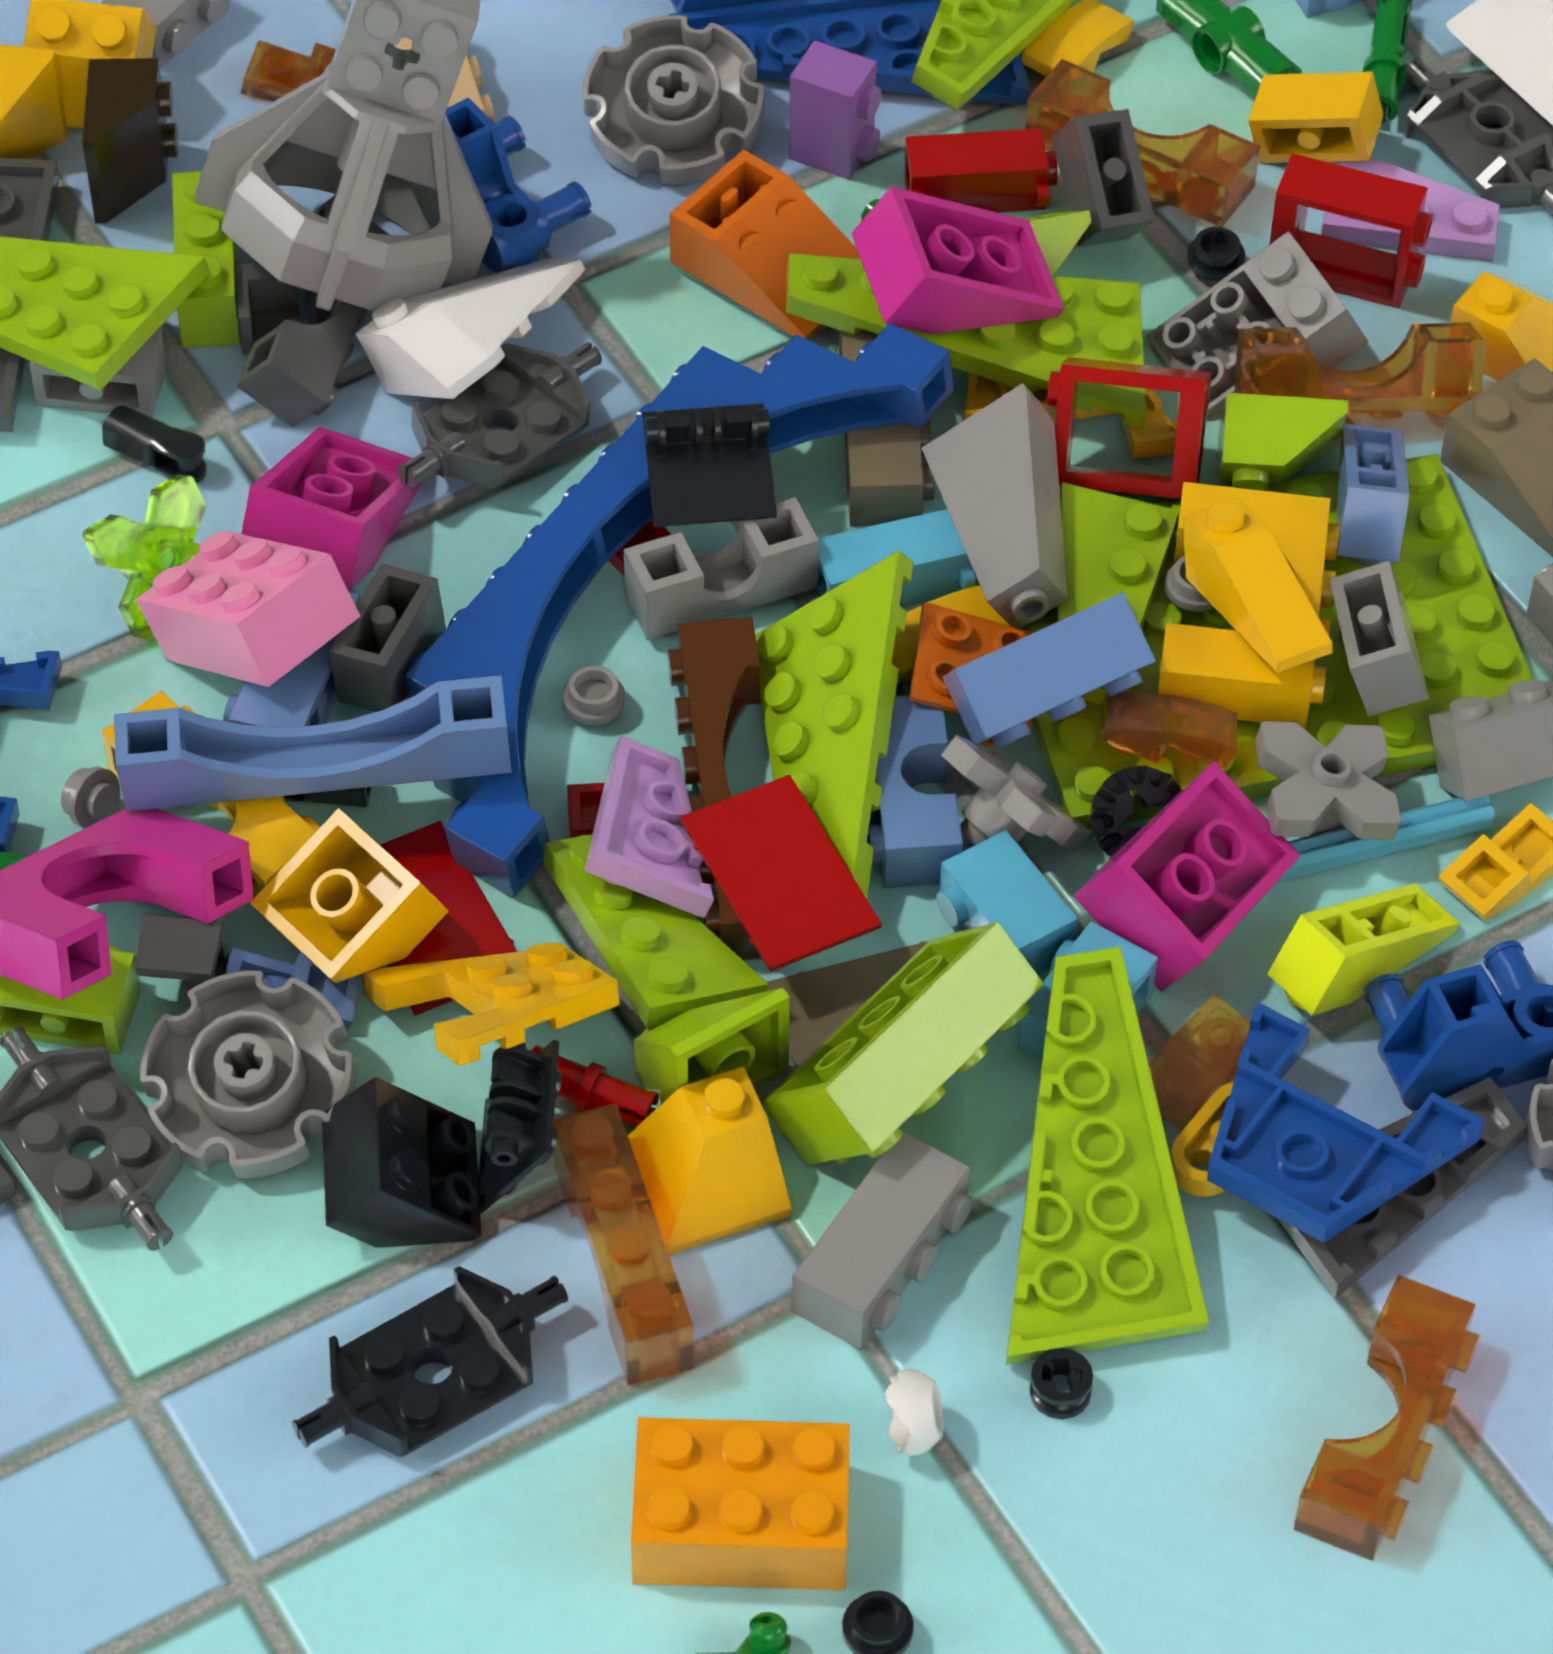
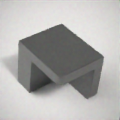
[235,262,300,355]
[134,915,228,1005]

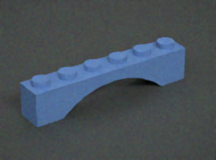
[114,675,512,812]

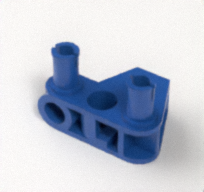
[445,97,592,273]
[1363,940,1553,1110]

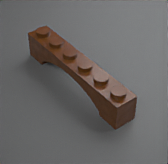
[667,617,761,960]

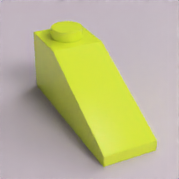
[1267,883,1460,1016]

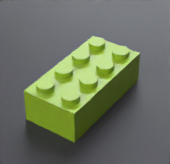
[761,922,1044,1165]

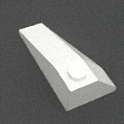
[355,258,585,399]

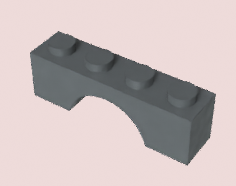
[236,195,390,427]

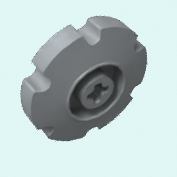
[582,15,764,185]
[140,970,357,1179]

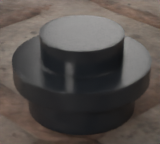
[1187,227,1245,281]
[842,1590,914,1654]

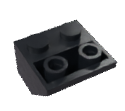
[322,1077,482,1248]

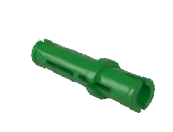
[1363,0,1412,124]

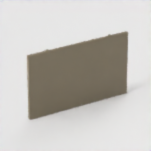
[767,941,1000,1069]

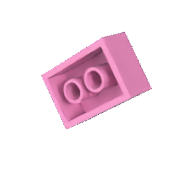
[135,531,361,687]

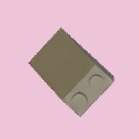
[1440,358,1553,557]

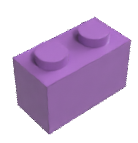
[789,40,882,180]

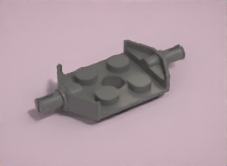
[1404,57,1553,215]
[397,342,602,488]
[0,1026,182,1251]

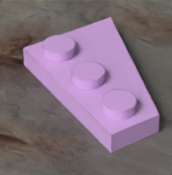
[1321,157,1500,261]
[584,736,714,918]

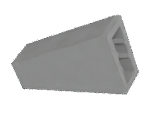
[921,383,1068,629]

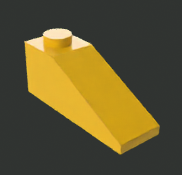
[1183,498,1333,673]

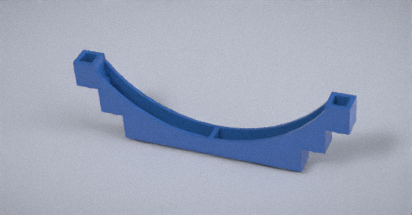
[405,323,954,897]

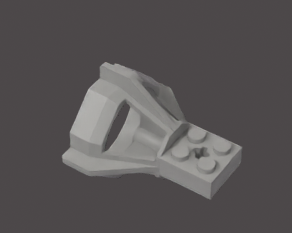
[194,0,493,311]

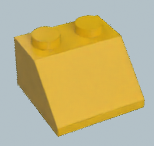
[23,0,157,130]
[250,808,449,984]

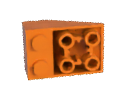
[670,149,861,340]

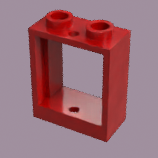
[1269,153,1433,309]
[1047,357,1212,499]

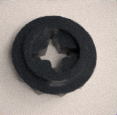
[1090,765,1182,858]

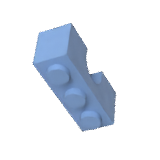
[867,696,963,888]

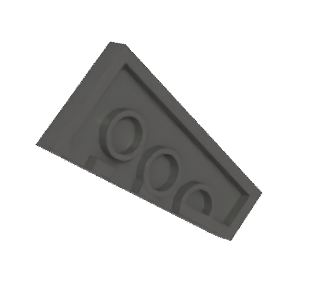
[1277,1077,1527,1299]

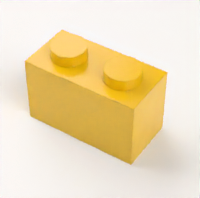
[1248,72,1384,163]

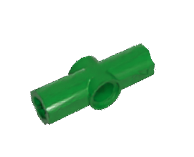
[1156,0,1302,97]

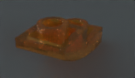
[241,40,336,102]
[1100,692,1237,769]
[1148,994,1250,1132]

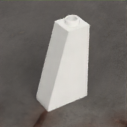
[1446,0,1553,126]

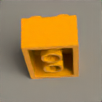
[631,1417,850,1590]

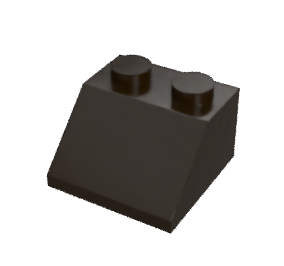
[82,58,178,223]

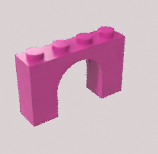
[0,809,254,1000]

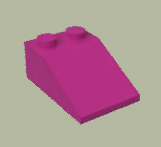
[851,186,1064,334]
[241,427,424,591]
[1074,761,1301,992]

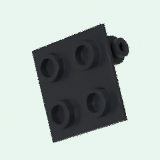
[642,403,777,527]
[478,1040,562,1214]

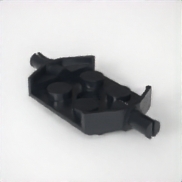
[291,1266,568,1457]

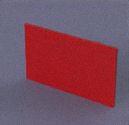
[680,775,882,972]
[380,820,517,1016]

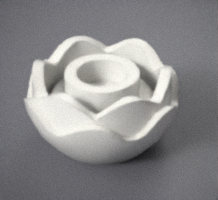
[885,1369,943,1456]

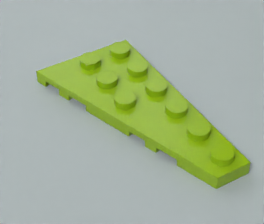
[0,236,210,391]
[1005,946,1209,1365]

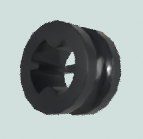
[1029,1348,1093,1419]

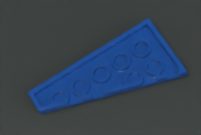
[669,0,1031,106]

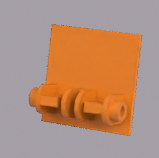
[909,602,1034,748]

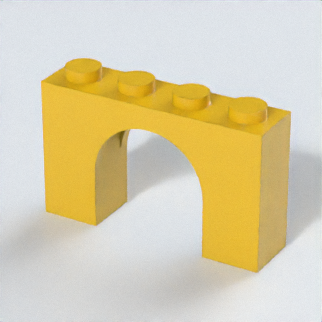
[1156,482,1340,728]

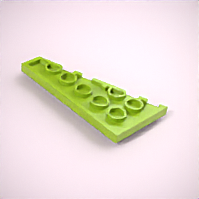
[911,0,1077,111]
[786,253,1147,430]
[755,551,914,899]

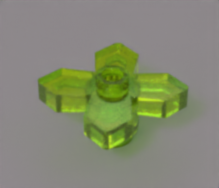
[82,474,207,640]

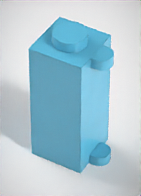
[816,509,976,607]

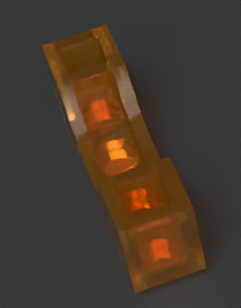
[1025,59,1260,227]
[1234,322,1486,419]
[553,1103,694,1386]
[1293,1275,1481,1561]

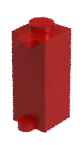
[904,128,1058,213]

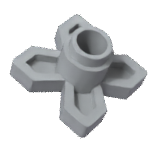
[1255,721,1401,840]
[941,735,1091,852]

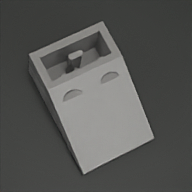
[1146,231,1369,418]

